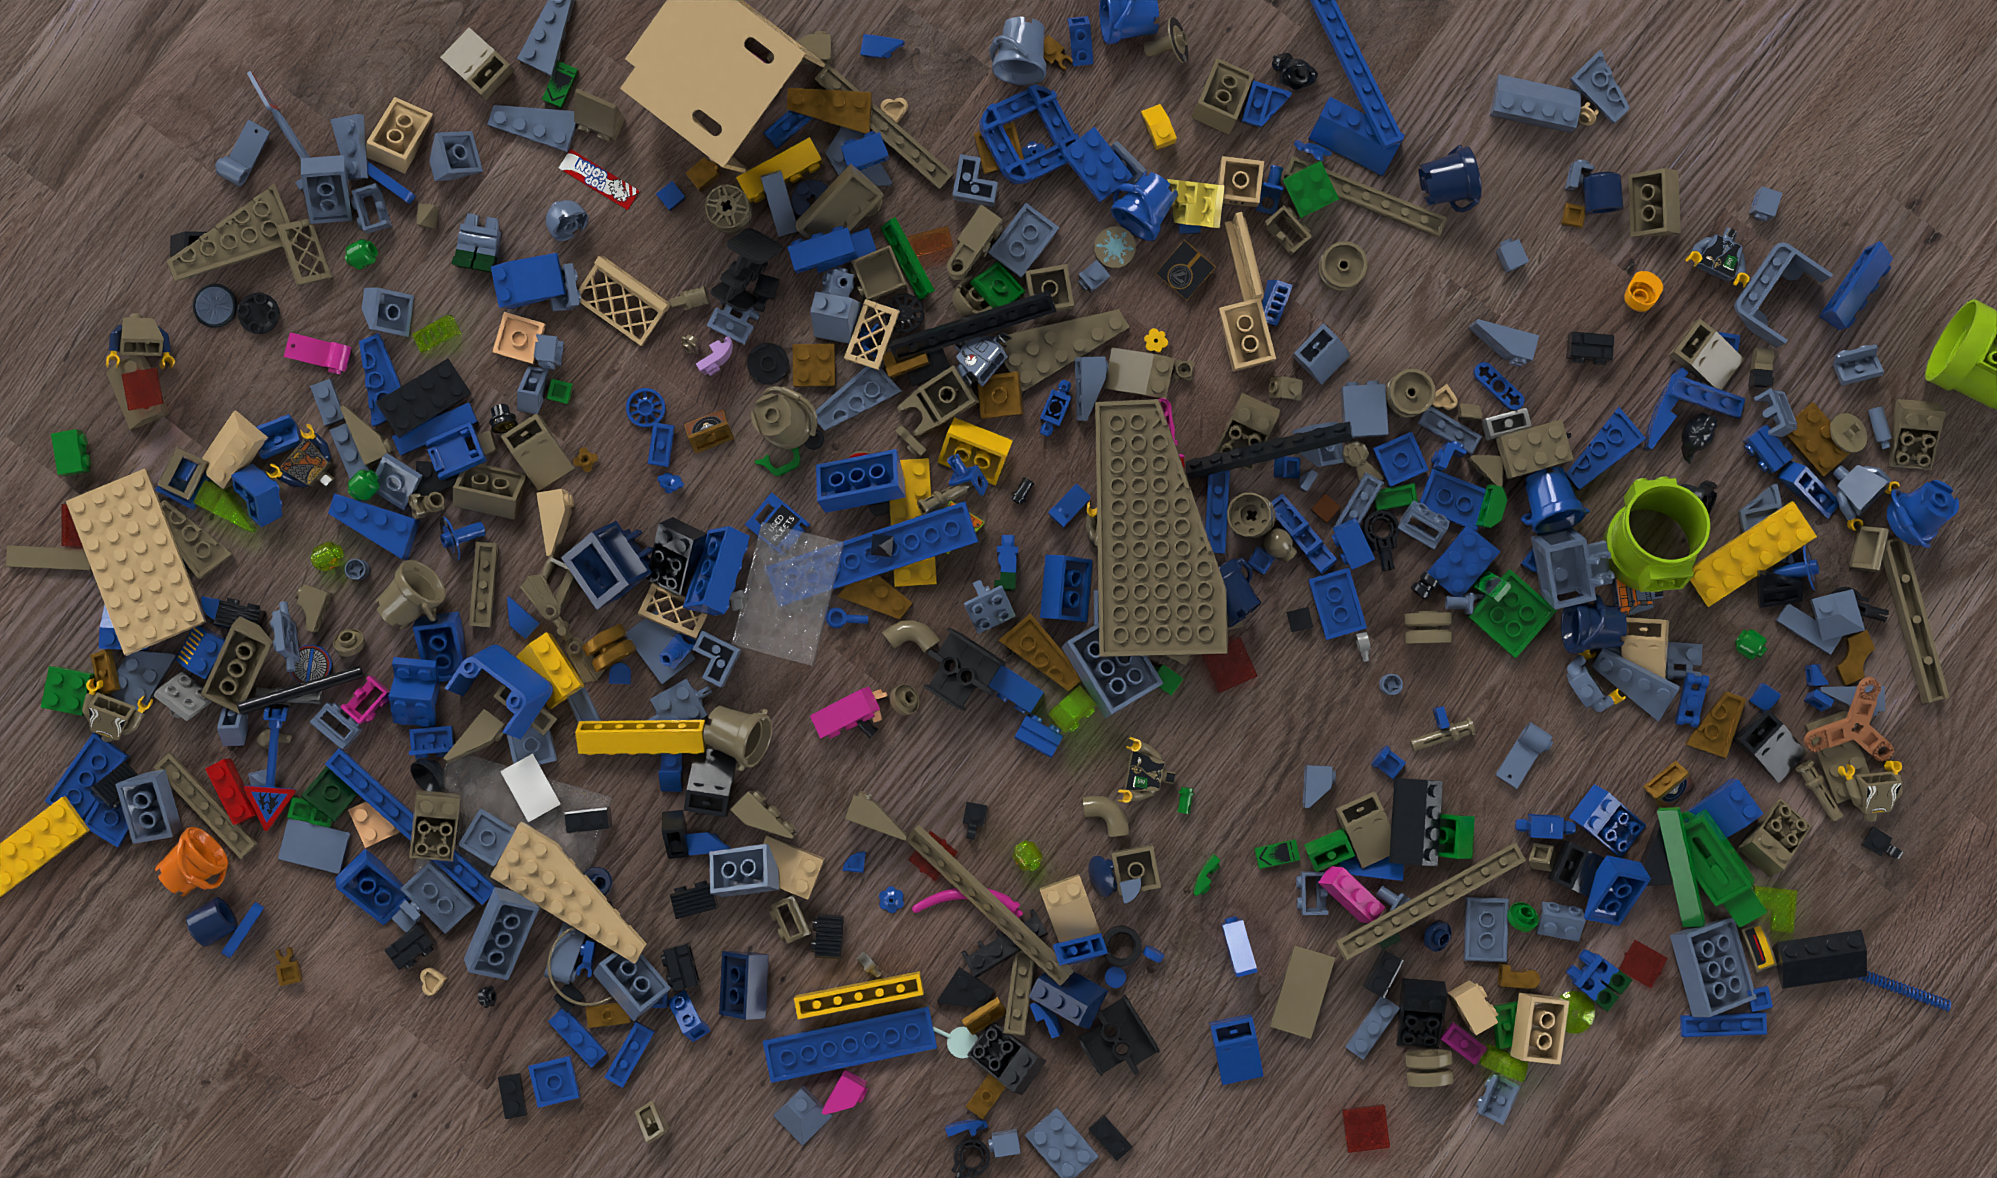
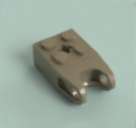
[947,205,1003,281]
[897,365,979,437]

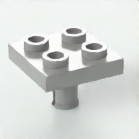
[154,671,213,721]

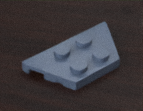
[825,127,893,186]
[1738,484,1794,564]
[112,651,177,710]

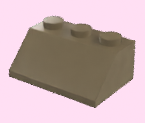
[1628,168,1681,237]
[106,355,170,430]
[453,464,527,520]

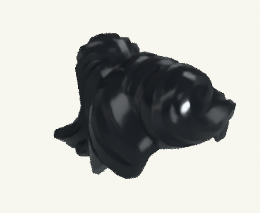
[1272,52,1318,90]
[1681,413,1717,464]

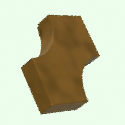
[1835,630,1875,686]

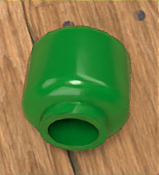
[345,239,378,270]
[348,470,380,501]
[1734,629,1768,660]

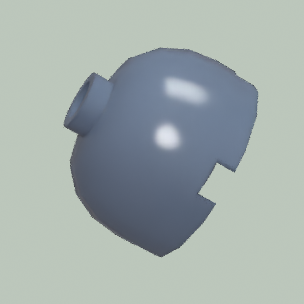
[545,200,589,241]

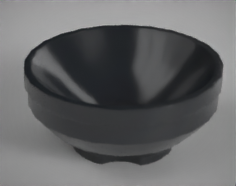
[410,759,445,792]

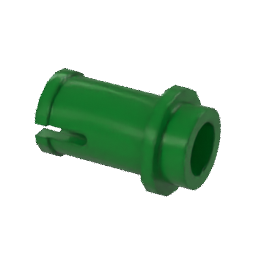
[1177,787,1195,814]

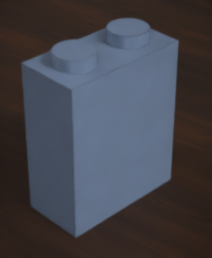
[1340,381,1388,438]

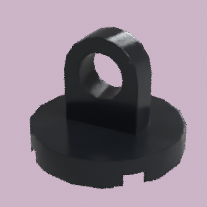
[1680,480,1717,514]

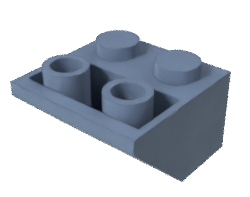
[1291,323,1351,385]

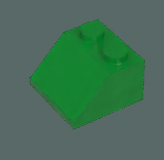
[1438,813,1475,859]

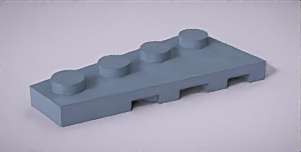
[1592,648,1680,722]

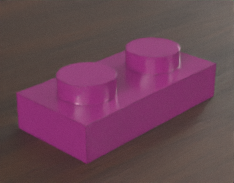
[1440,1022,1488,1065]

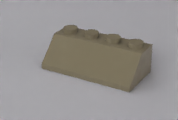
[201,616,273,714]

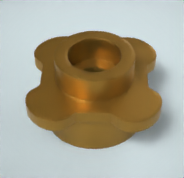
[573,447,598,472]

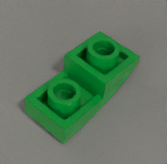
[1192,853,1221,896]

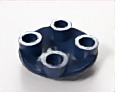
[1088,856,1117,897]

